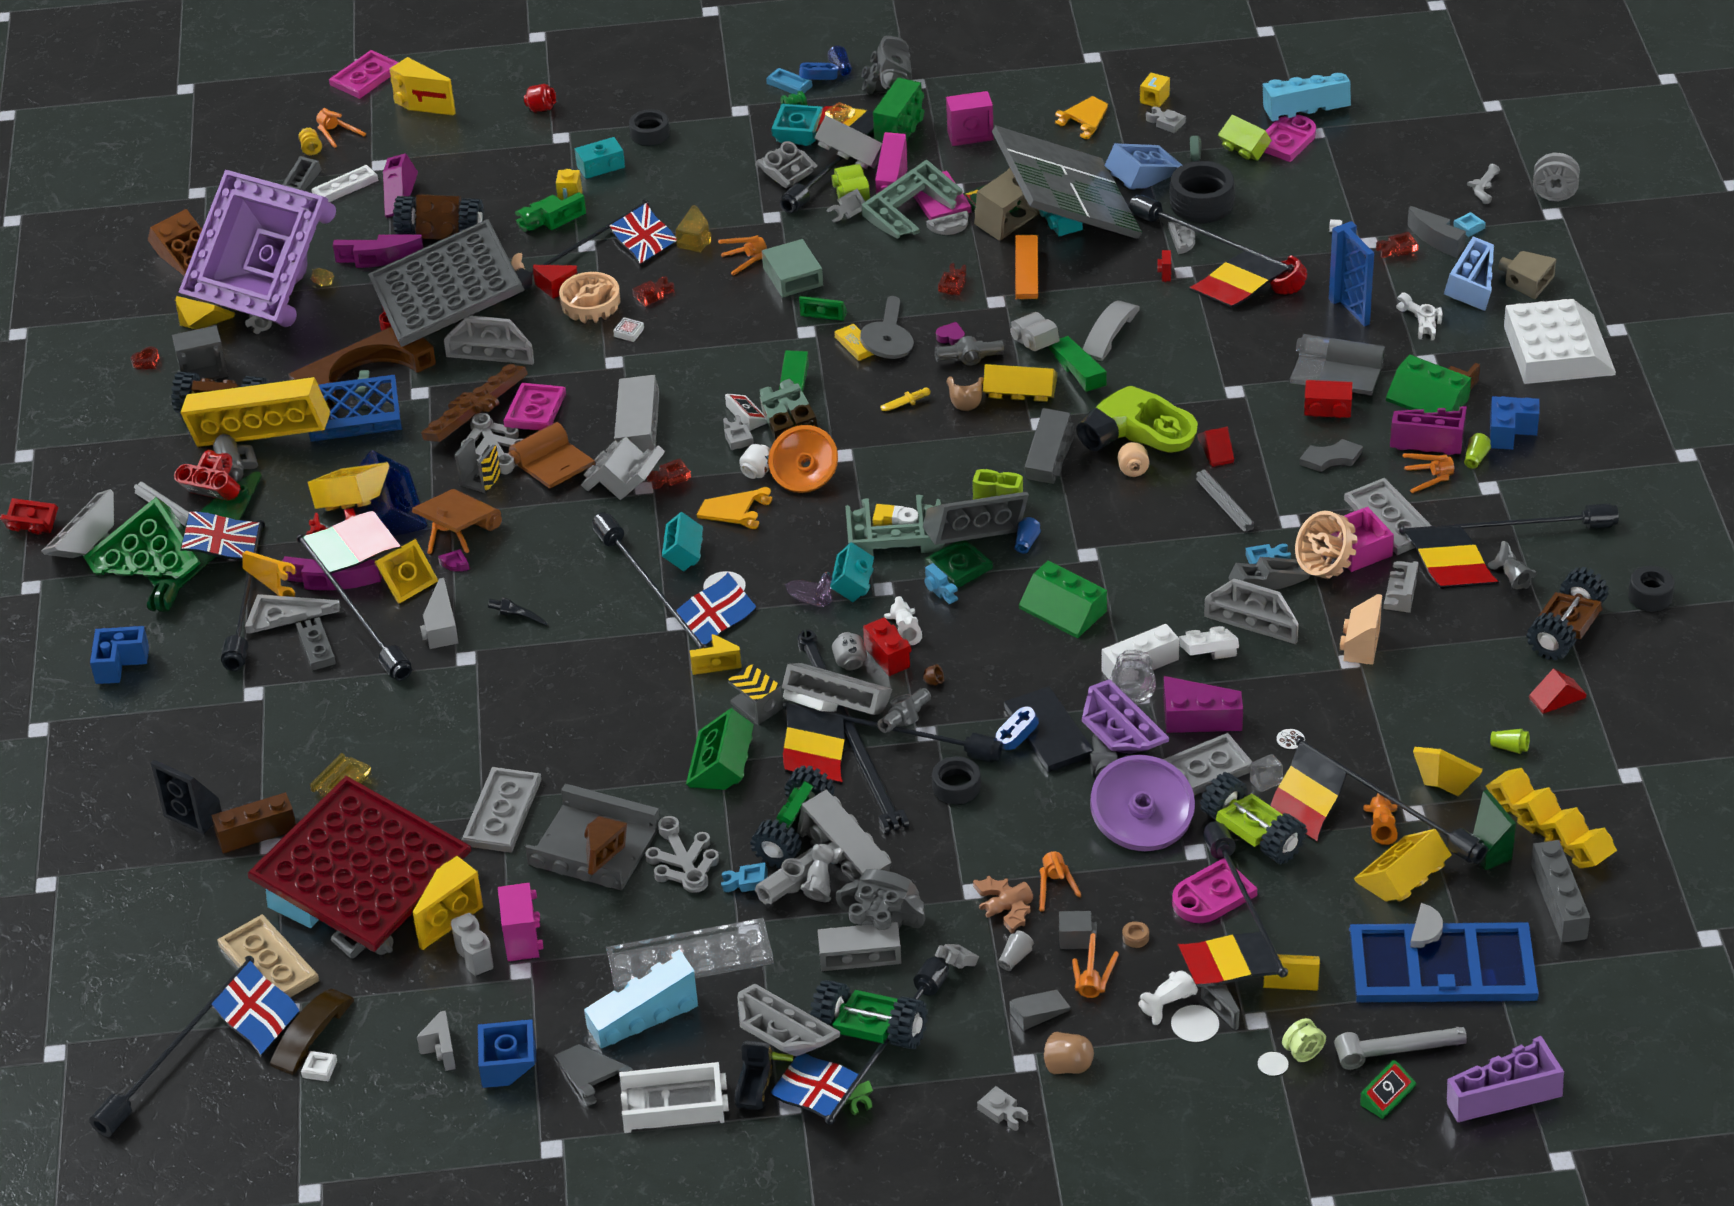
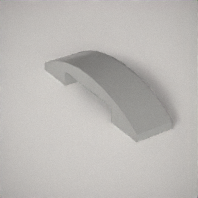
[1083,301,1139,361]

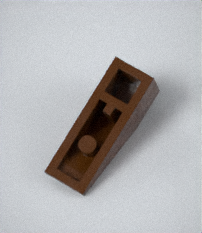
[584,816,627,875]

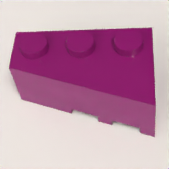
[1390,406,1467,455]
[1163,676,1243,733]

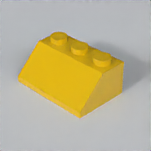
[983,364,1058,402]
[308,462,389,511]
[1354,829,1452,902]

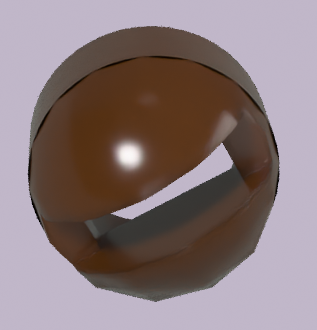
[923,664,944,686]

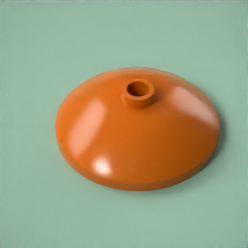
[768,425,838,493]

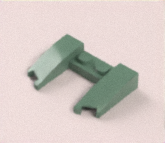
[862,160,963,238]
[845,495,945,556]

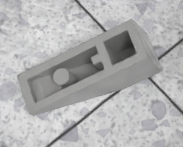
[420,578,458,649]

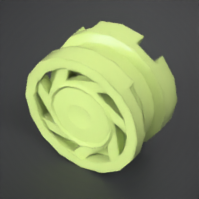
[1282,1018,1326,1062]

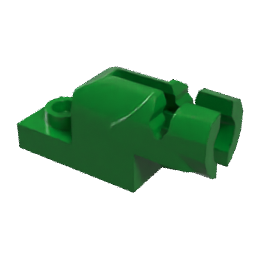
[515,192,586,232]

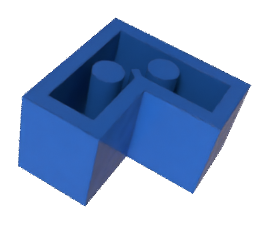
[1490,396,1539,449]
[90,626,149,684]

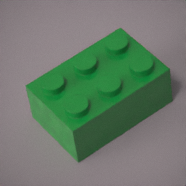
[873,78,924,143]

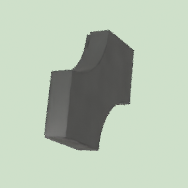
[1299,439,1363,472]

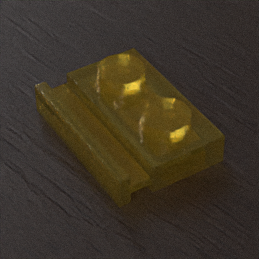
[310,753,372,797]

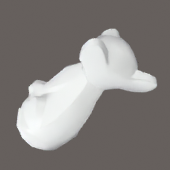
[884,596,922,645]
[1139,971,1198,1025]

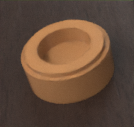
[1122,922,1149,948]

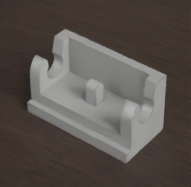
[1383,561,1418,612]

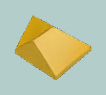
[175,296,235,329]
[375,539,438,604]
[1413,747,1483,796]

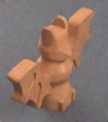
[973,876,1033,934]

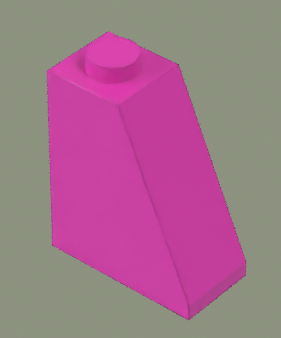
[875,132,907,194]

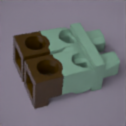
[760,379,818,440]

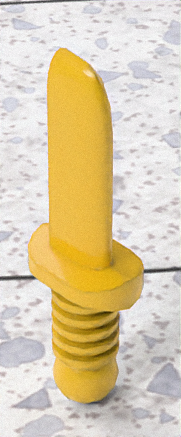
[880,387,931,411]

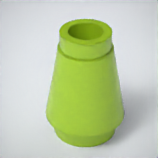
[1464,433,1491,469]
[1490,729,1530,754]

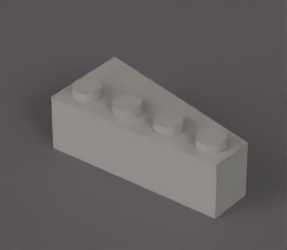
[797,789,891,882]

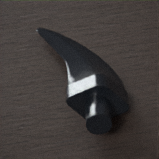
[487,597,548,625]

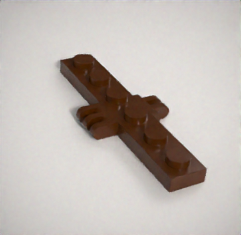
[421,364,528,442]

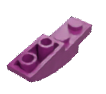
[333,235,424,268]
[282,556,382,590]

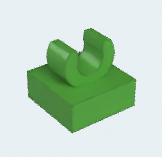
[844,1081,873,1115]

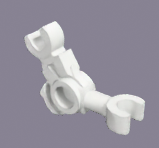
[1396,293,1443,340]

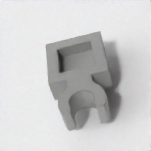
[1146,106,1186,133]
[827,188,865,222]
[723,415,754,450]
[935,944,979,968]
[977,1086,1028,1131]

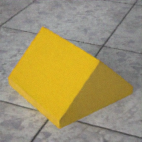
[1263,954,1320,991]

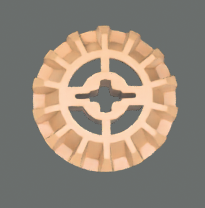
[559,272,621,323]
[1295,511,1358,579]

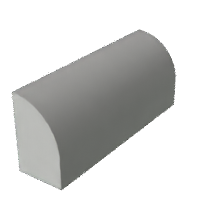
[614,375,660,453]
[782,663,892,715]

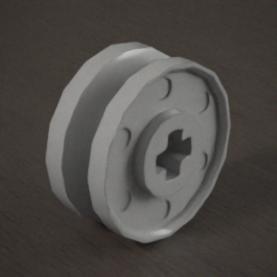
[1533,153,1580,201]

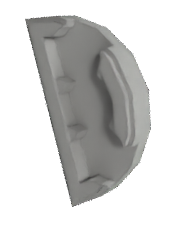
[926,211,969,235]
[1168,222,1195,254]
[1410,903,1443,948]

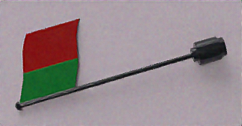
[297,511,412,681]

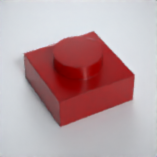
[1157,250,1171,282]

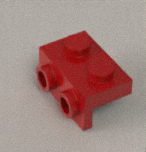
[0,498,58,534]

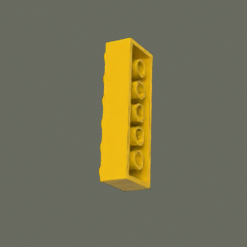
[180,377,330,447]

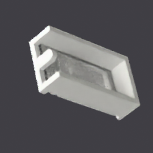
[619,1062,729,1133]

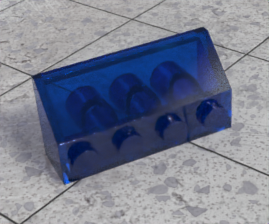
[358,450,428,536]

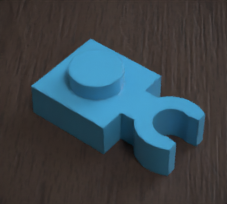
[1246,544,1291,564]
[925,564,958,604]
[721,862,768,892]

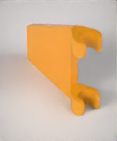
[1055,96,1108,140]
[697,487,772,529]
[243,551,295,597]

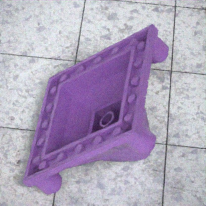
[179,170,336,327]

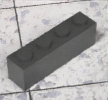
[1531,840,1590,943]

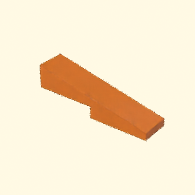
[1015,235,1038,299]

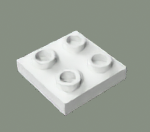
[1179,626,1239,660]

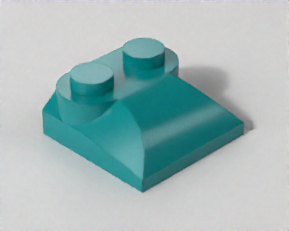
[771,104,823,146]

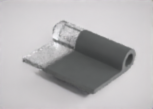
[1290,334,1385,395]

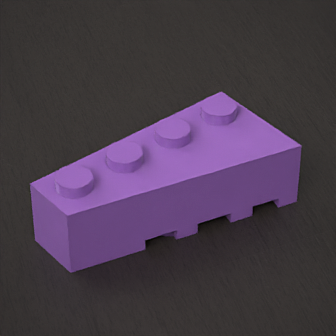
[1447,1036,1564,1122]

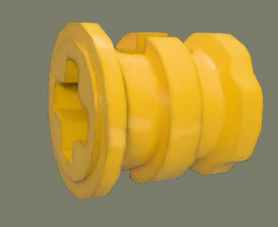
[298,128,322,155]

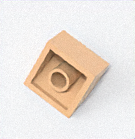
[1340,594,1382,665]

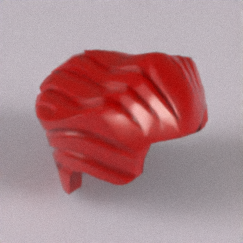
[1270,255,1307,294]

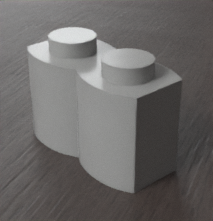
[1010,312,1059,351]
[451,913,493,976]

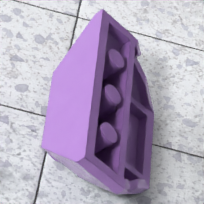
[1082,679,1169,754]

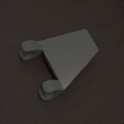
[554,1044,633,1106]

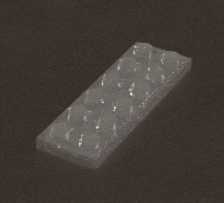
[606,918,774,993]

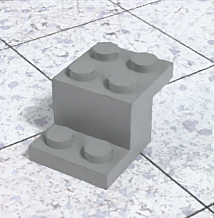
[581,437,665,500]

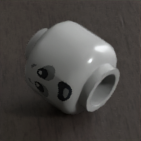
[832,632,867,670]

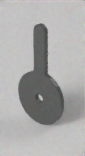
[860,296,914,359]

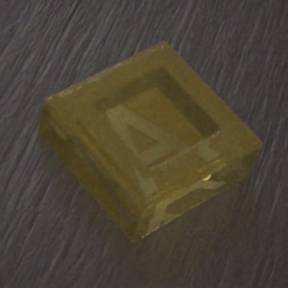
[825,102,855,123]

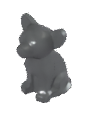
[1488,541,1537,590]

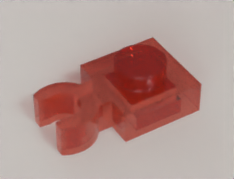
[1376,232,1418,258]
[938,263,966,295]
[632,276,674,306]
[646,458,691,489]

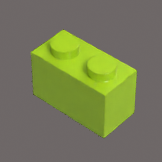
[1218,115,1272,161]

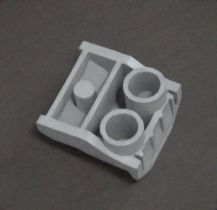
[755,141,817,188]

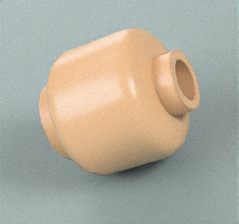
[1118,442,1149,477]

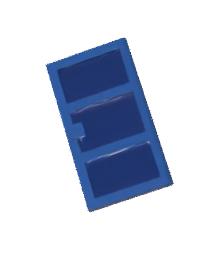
[1349,922,1538,1003]

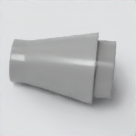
[998,931,1034,971]

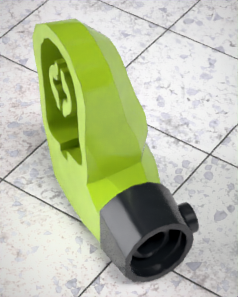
[1076,386,1198,453]

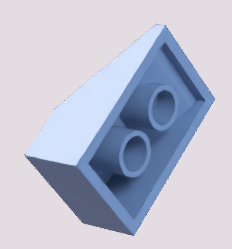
[1104,143,1182,190]

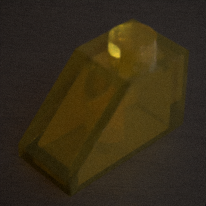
[676,205,711,252]

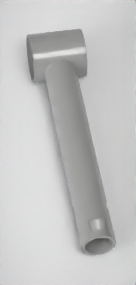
[1334,1027,1467,1070]

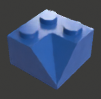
[478,1019,537,1088]

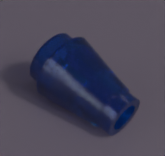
[828,46,852,75]

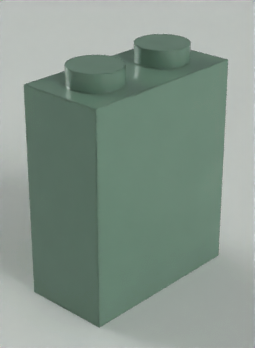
[762,239,823,297]

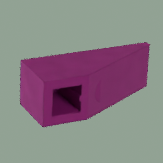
[383,153,418,218]

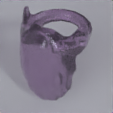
[785,571,833,607]

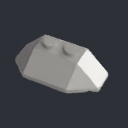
[444,316,534,365]
[42,489,114,558]
[1204,579,1299,644]
[737,984,840,1056]

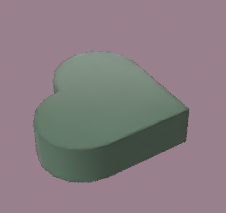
[1190,136,1202,162]

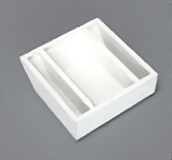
[1504,299,1616,384]

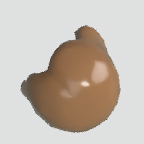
[947,377,984,411]
[1044,1032,1094,1075]

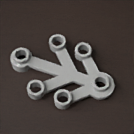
[461,413,523,474]
[645,816,719,893]

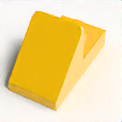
[690,634,742,675]

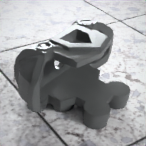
[861,36,912,94]
[836,869,925,930]

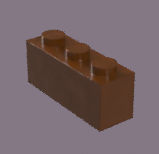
[211,792,296,853]

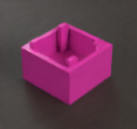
[946,91,994,146]
[1331,507,1394,572]
[498,883,543,962]

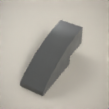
[1408,206,1466,258]
[1228,557,1310,590]

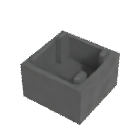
[172,325,228,380]

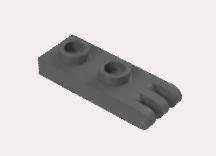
[296,617,336,671]

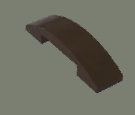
[270,988,354,1075]

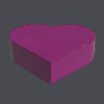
[936,322,965,345]

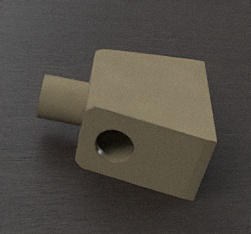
[1498,251,1556,299]

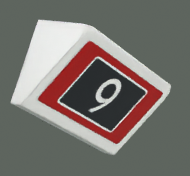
[725,394,767,431]

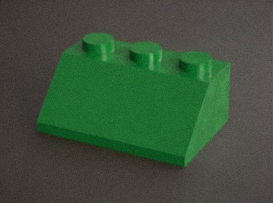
[1386,354,1471,413]
[1019,561,1107,638]
[686,708,754,790]

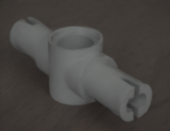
[935,336,1004,366]
[877,688,931,733]
[1090,734,1117,777]

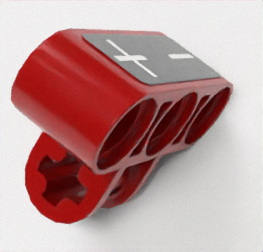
[174,450,240,500]

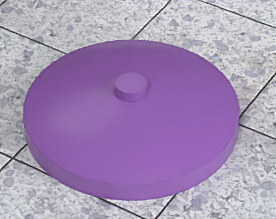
[1090,755,1195,851]

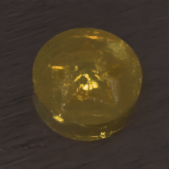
[311,268,334,286]

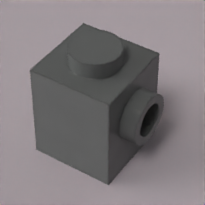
[1059,911,1097,949]

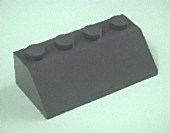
[923,492,1029,545]

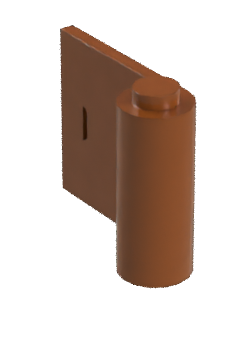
[508,422,595,488]
[412,489,502,533]

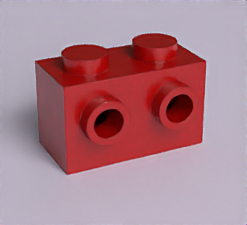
[1304,380,1353,418]
[863,617,912,676]

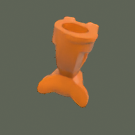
[1363,793,1398,845]

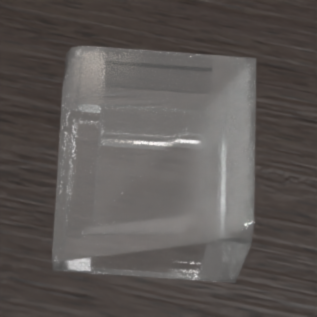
[1250,754,1283,792]

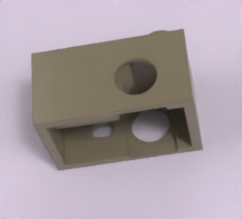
[974,168,1040,241]

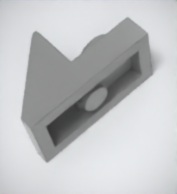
[417,1011,456,1071]

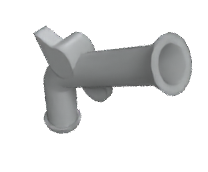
[1467,164,1500,204]

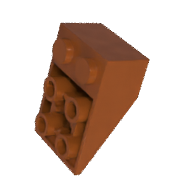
[148,209,202,276]

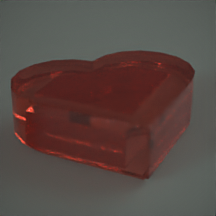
[131,347,159,369]

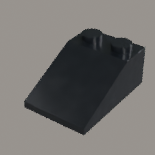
[151,760,222,834]

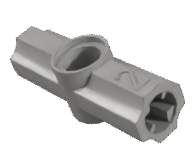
[755,848,814,904]

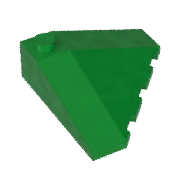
[83,497,200,578]

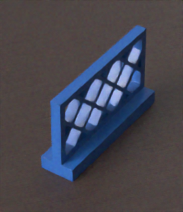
[1329,221,1374,326]
[308,375,402,442]

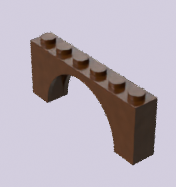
[289,327,436,411]

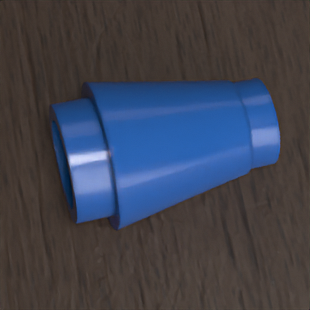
[1015,517,1041,554]

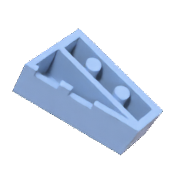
[1444,237,1494,311]

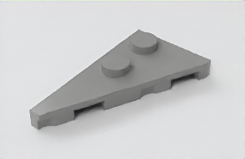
[245,594,341,633]

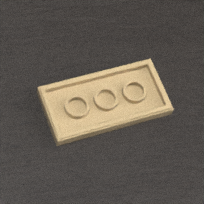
[217,914,319,998]

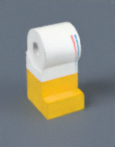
[873,504,918,526]

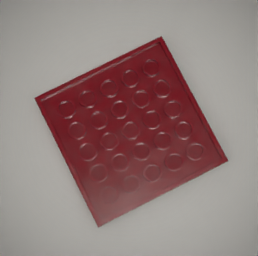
[248,776,471,952]

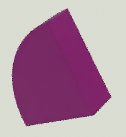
[438,549,470,571]

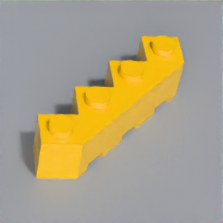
[1486,768,1617,868]

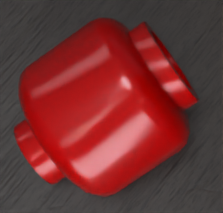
[524,84,556,113]

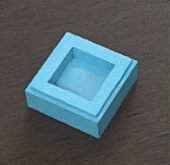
[1454,212,1486,237]

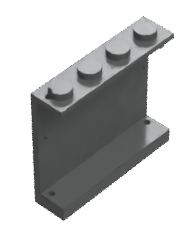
[525,783,660,891]

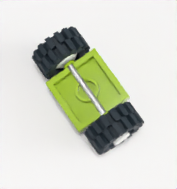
[1200,772,1308,864]

